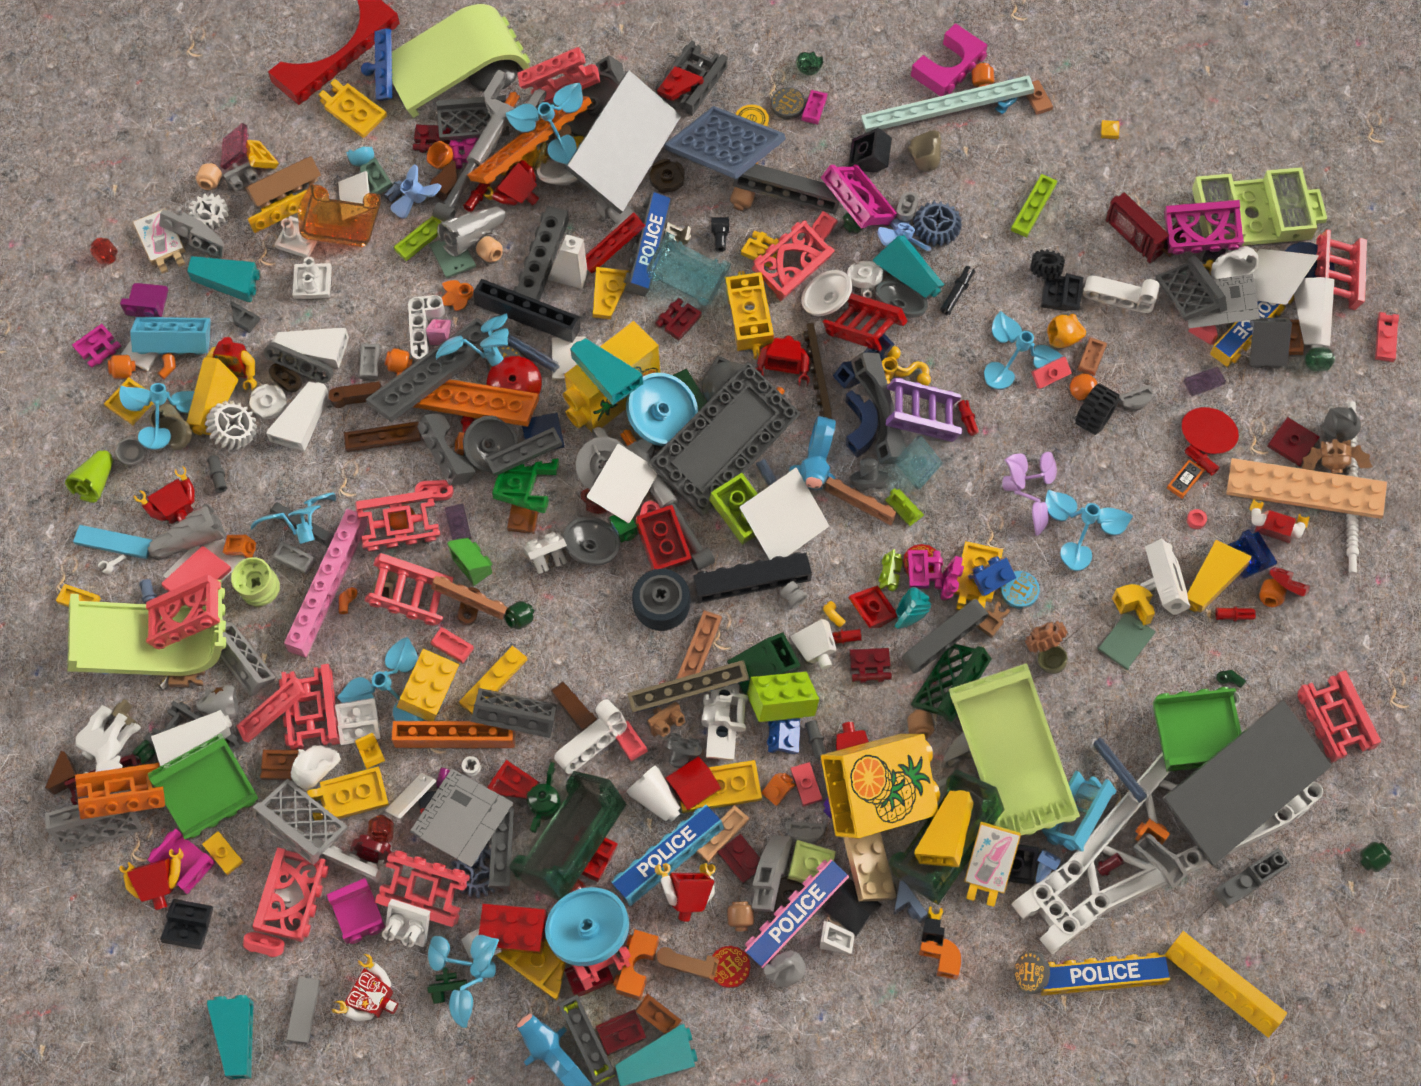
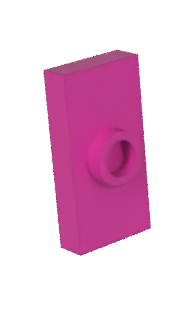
[801,90,828,125]

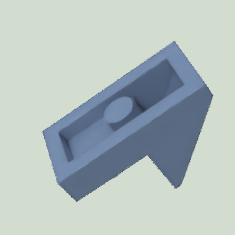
[894,880,928,923]

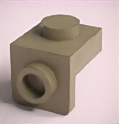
[662,222,691,248]
[112,699,137,729]

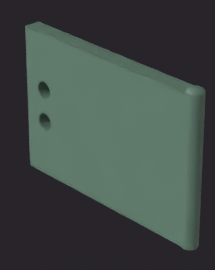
[429,240,476,279]
[1097,612,1156,670]

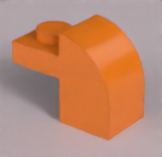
[919,938,961,980]

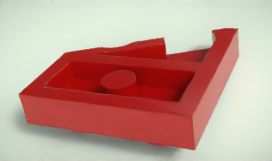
[657,66,704,101]
[487,760,540,799]

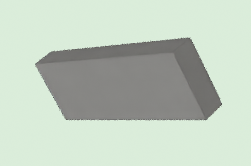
[286,977,321,1044]

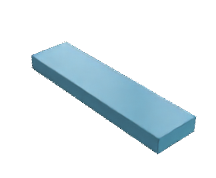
[73,525,152,559]

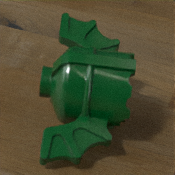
[526,762,562,833]

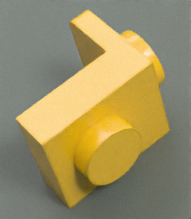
[355,733,385,769]

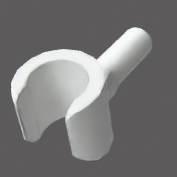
[98,554,126,574]

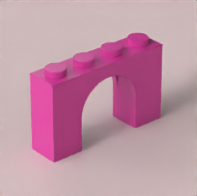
[911,23,988,96]

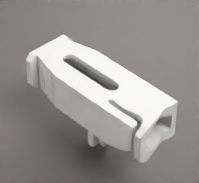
[1140,538,1190,615]

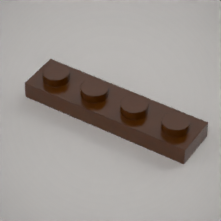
[344,421,421,452]

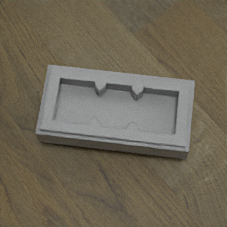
[359,344,380,379]
[272,541,316,575]

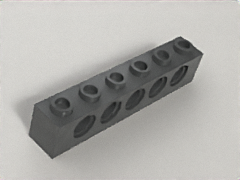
[513,206,569,301]

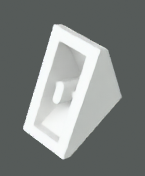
[819,921,855,954]

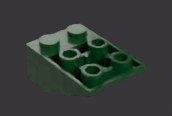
[727,632,801,695]

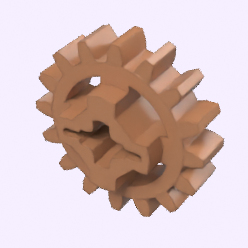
[1025,621,1068,653]

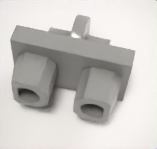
[223,161,258,191]

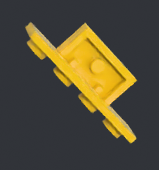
[248,188,318,233]

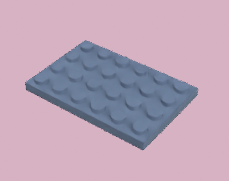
[664,106,786,179]

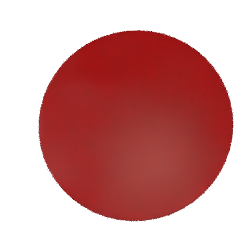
[1181,407,1239,454]

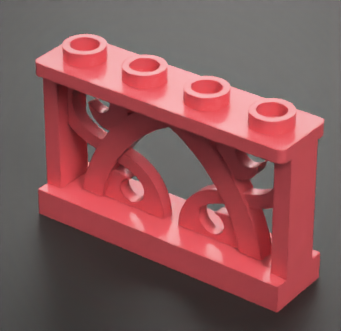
[752,220,835,301]
[146,574,221,649]
[252,847,329,942]

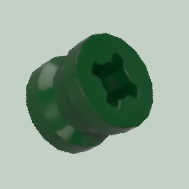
[132,739,157,765]

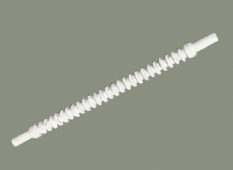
[1346,401,1359,575]

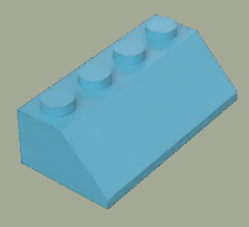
[130,317,211,355]

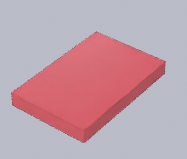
[161,546,231,608]

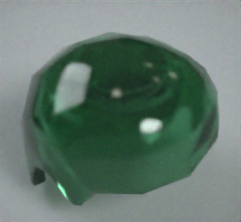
[796,51,824,76]

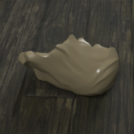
[907,130,941,172]
[149,403,192,450]

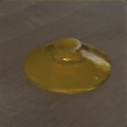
[532,141,549,172]

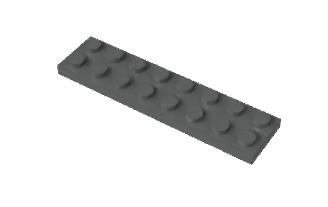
[366,318,495,422]

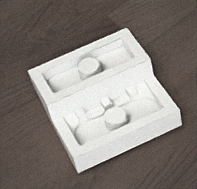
[335,698,381,745]

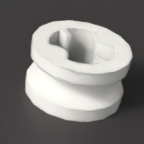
[462,756,481,776]

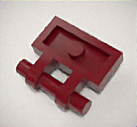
[413,124,451,153]
[655,298,702,341]
[849,648,892,683]

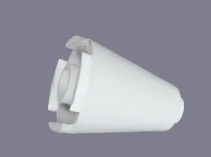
[626,765,681,822]

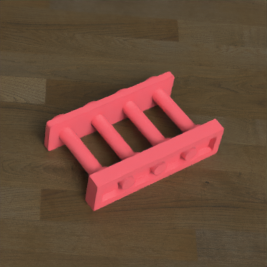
[1315,229,1367,310]
[364,553,454,626]

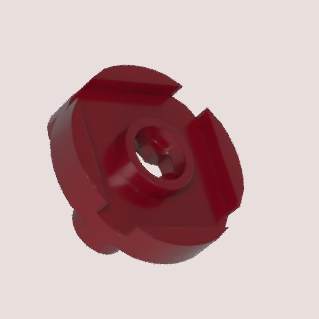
[350,834,392,864]

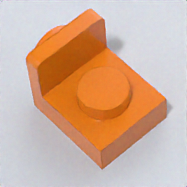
[223,534,256,558]

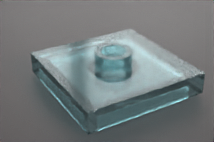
[895,436,943,489]

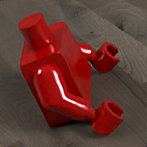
[755,335,810,387]

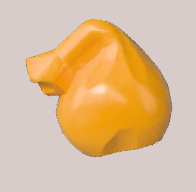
[1047,314,1086,348]

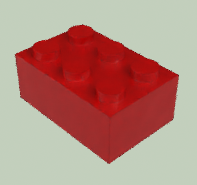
[635,505,692,570]
[479,903,548,954]

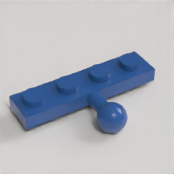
[361,28,393,101]

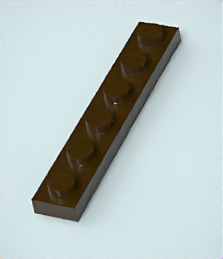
[803,323,833,419]

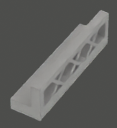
[220,622,276,696]

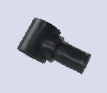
[711,217,729,252]

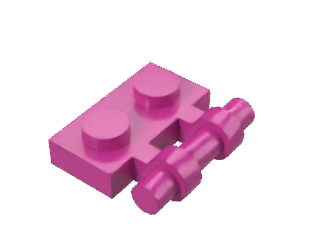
[449,138,479,169]
[72,323,121,368]
[907,550,944,589]
[940,556,964,601]

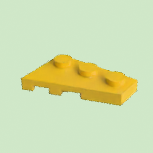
[592,267,629,319]

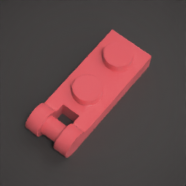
[1375,312,1399,362]

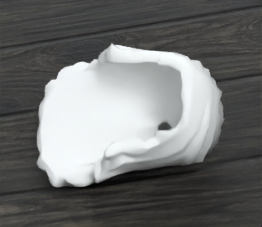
[1211,246,1259,279]
[290,745,341,789]

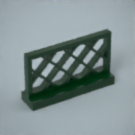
[911,643,992,722]

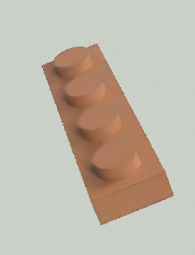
[825,477,896,525]
[431,576,507,620]
[676,610,722,679]

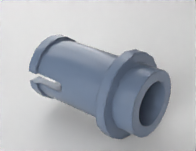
[384,180,403,203]
[139,579,157,604]

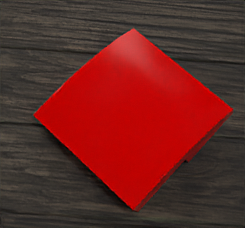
[1269,567,1310,597]
[562,826,618,882]

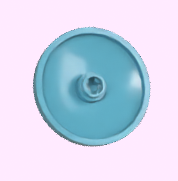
[626,373,698,446]
[545,887,629,966]

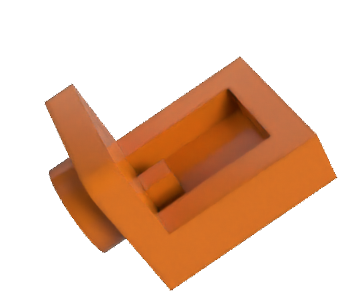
[761,773,796,806]
[1135,819,1170,845]

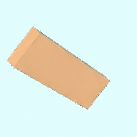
[696,805,749,863]

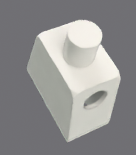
[790,619,836,670]

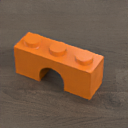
[613,929,659,1001]

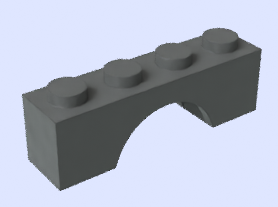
[417,413,475,486]

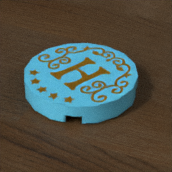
[1000,571,1040,609]

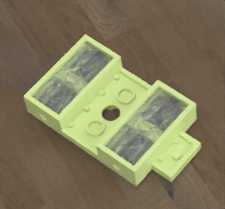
[1192,167,1327,246]

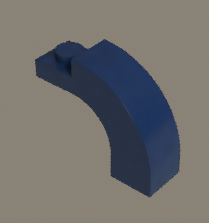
[833,334,895,389]
[845,390,878,458]

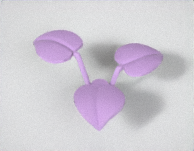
[1002,452,1057,536]

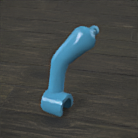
[995,97,1018,114]

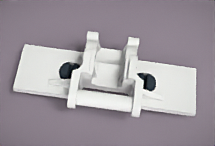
[701,684,748,761]

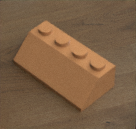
[244,156,321,208]

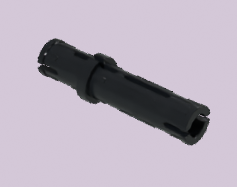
[940,266,975,315]

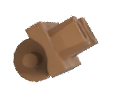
[647,701,685,737]

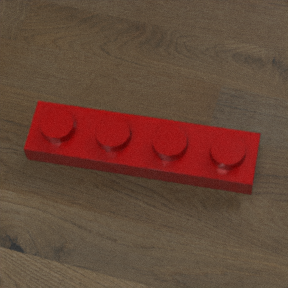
[586,212,645,274]

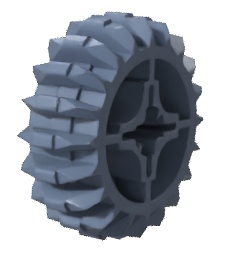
[913,201,962,247]
[450,844,495,898]

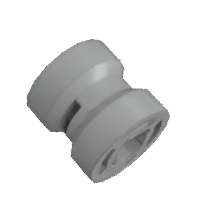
[780,581,807,608]

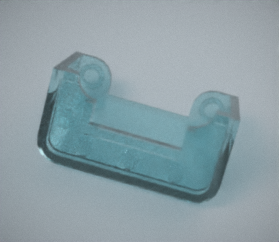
[646,231,731,306]

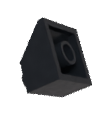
[848,128,892,173]

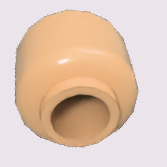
[196,163,222,190]
[476,236,503,263]

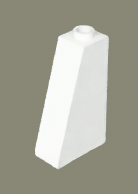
[548,235,588,289]
[1294,277,1334,349]
[272,328,349,369]
[266,382,329,452]
[151,710,232,766]

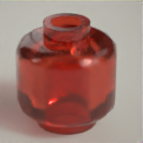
[90,237,118,265]
[367,815,394,843]

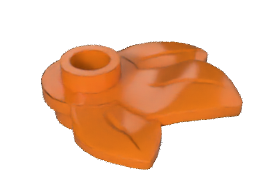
[442,280,474,311]

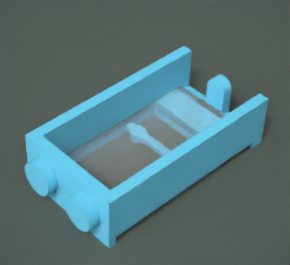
[1042,771,1117,852]

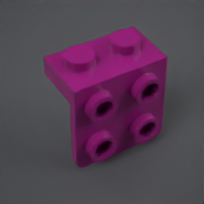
[120,283,169,317]

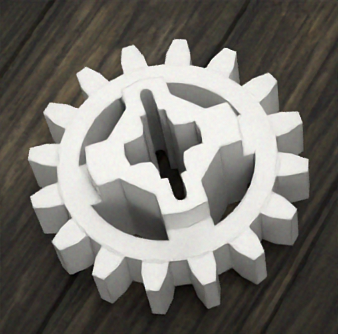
[189,193,229,230]

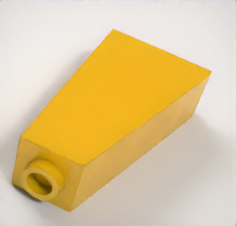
[186,357,239,435]
[1187,540,1252,613]
[914,790,974,867]

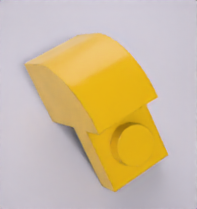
[1112,584,1155,625]

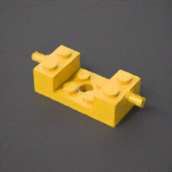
[725,271,774,359]

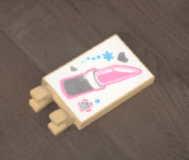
[133,208,186,274]

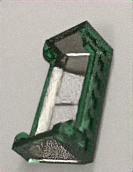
[888,769,1005,905]
[509,771,627,901]

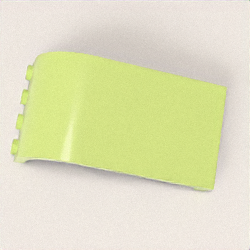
[392,4,531,118]
[67,580,226,676]
[949,663,1080,836]

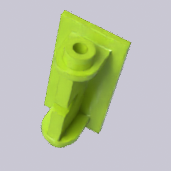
[885,488,924,526]
[878,549,903,591]

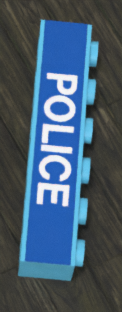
[611,805,724,907]

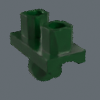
[427,967,467,1004]

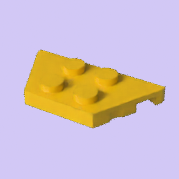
[495,939,566,1001]

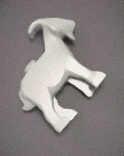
[75,705,141,773]

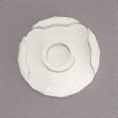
[847,261,883,288]
[249,384,287,419]

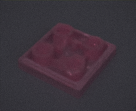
[220,123,249,170]

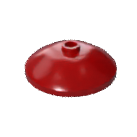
[486,356,542,394]

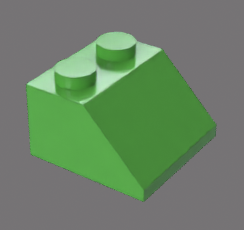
[447,538,493,586]

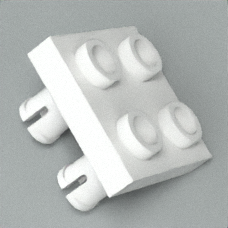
[274,216,323,258]
[292,257,332,299]
[523,532,567,574]
[382,899,430,947]

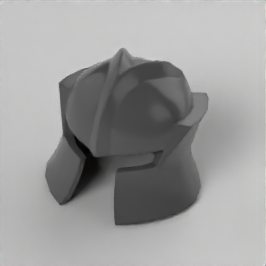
[1322,407,1361,443]

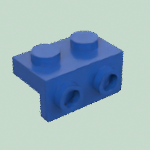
[968,556,1016,596]
[767,718,800,755]

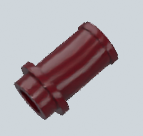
[1096,853,1124,876]

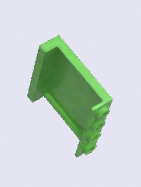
[1152,687,1242,772]
[148,733,258,840]

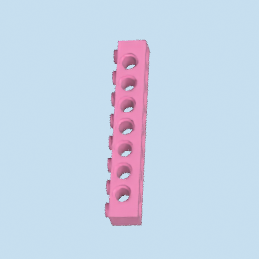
[284,509,368,657]

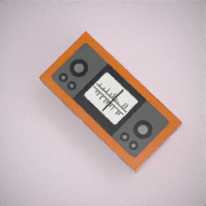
[1167,459,1205,499]

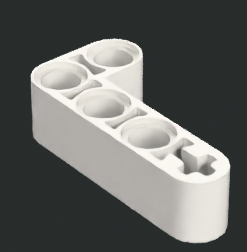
[1083,275,1159,313]
[408,295,445,363]
[554,699,627,774]

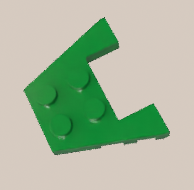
[492,458,559,513]

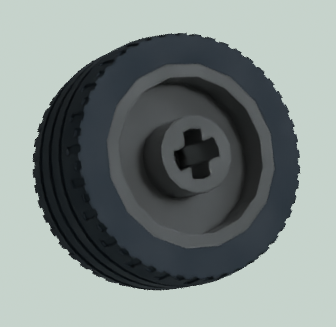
[632,569,691,631]

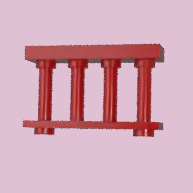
[822,293,908,351]

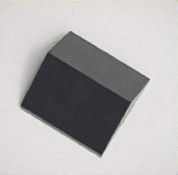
[1008,844,1039,885]
[824,879,882,936]

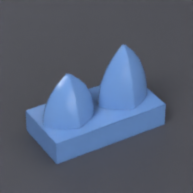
[1036,849,1061,883]

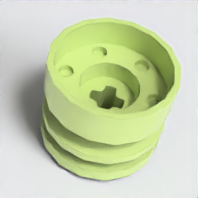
[231,557,280,607]

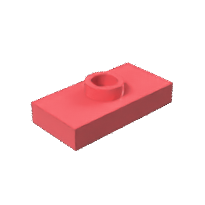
[804,211,838,250]
[1031,356,1072,389]
[430,627,474,664]
[616,721,648,761]
[790,762,822,807]

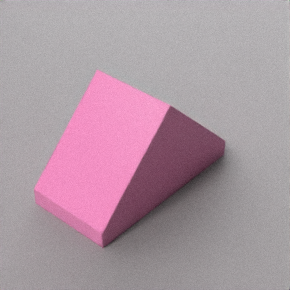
[426,319,451,345]

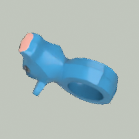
[789,416,836,490]
[517,1013,592,1086]

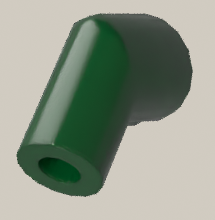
[1216,670,1246,688]

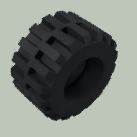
[1075,383,1120,435]

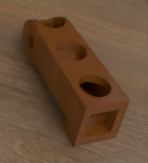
[328,381,382,408]
[551,681,597,732]

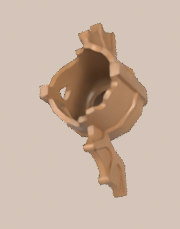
[1302,439,1373,474]

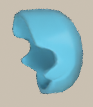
[346,147,374,167]

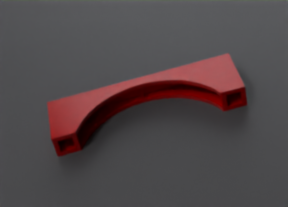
[268,0,400,105]

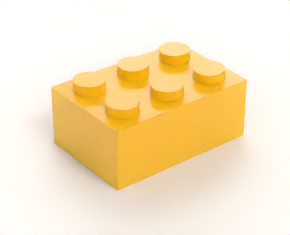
[397,649,459,721]

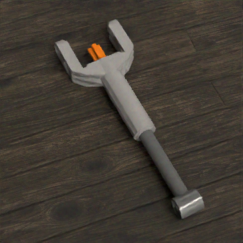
[432,70,546,221]
[592,426,715,571]

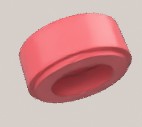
[1187,509,1207,529]

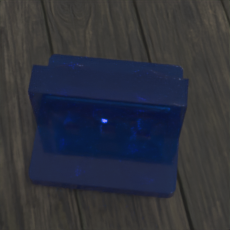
[1227,529,1277,579]

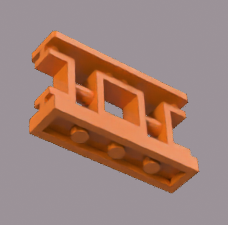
[75,763,165,819]

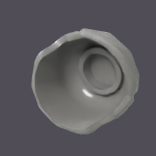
[115,438,145,466]

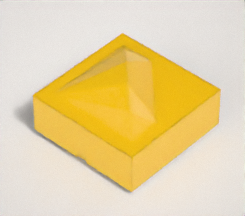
[1101,120,1119,139]

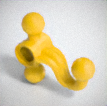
[882,346,931,386]

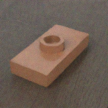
[1026,80,1053,115]
[1077,337,1107,376]

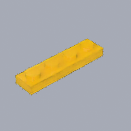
[459,645,528,714]

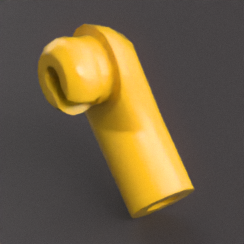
[823,601,846,628]

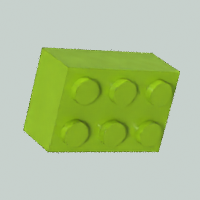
[709,473,758,545]
[747,671,819,722]

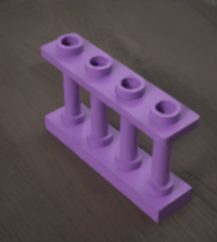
[886,378,962,442]

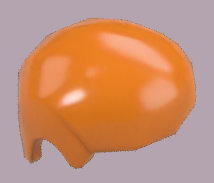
[426,141,454,170]
[1069,374,1097,401]
[388,504,416,531]

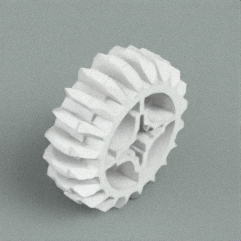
[205,400,257,450]

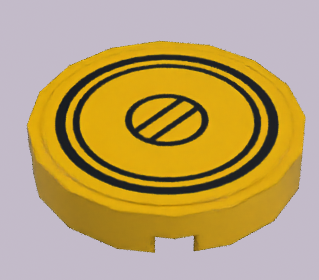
[736,105,769,127]

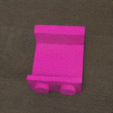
[147,828,215,894]
[326,878,385,944]

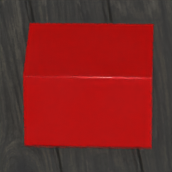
[848,585,898,628]
[665,756,721,811]

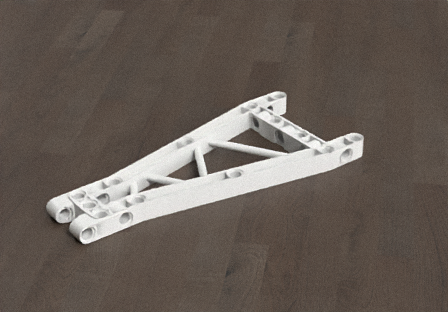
[1011,692,1323,954]

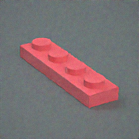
[236,677,306,743]

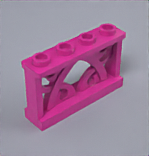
[821,165,897,228]
[1164,200,1244,255]

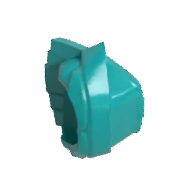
[894,587,932,629]

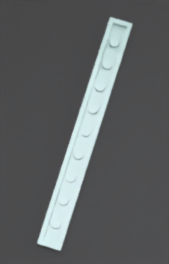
[861,75,1034,133]

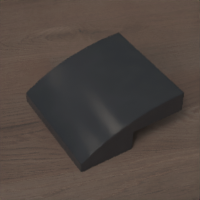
[1041,273,1084,310]
[160,899,213,950]

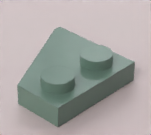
[360,158,393,200]

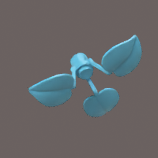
[506,83,583,164]
[984,311,1062,389]
[436,313,509,366]
[119,383,194,449]
[1045,490,1133,571]
[251,492,336,544]
[337,637,424,721]
[428,935,499,1028]

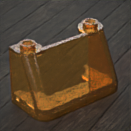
[297,184,381,247]

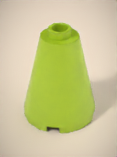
[65,450,114,503]

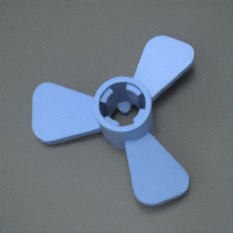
[391,164,442,219]
[877,219,931,251]

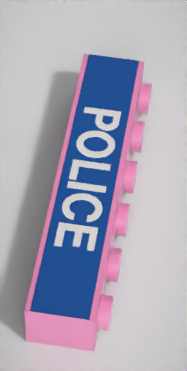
[744,859,849,968]

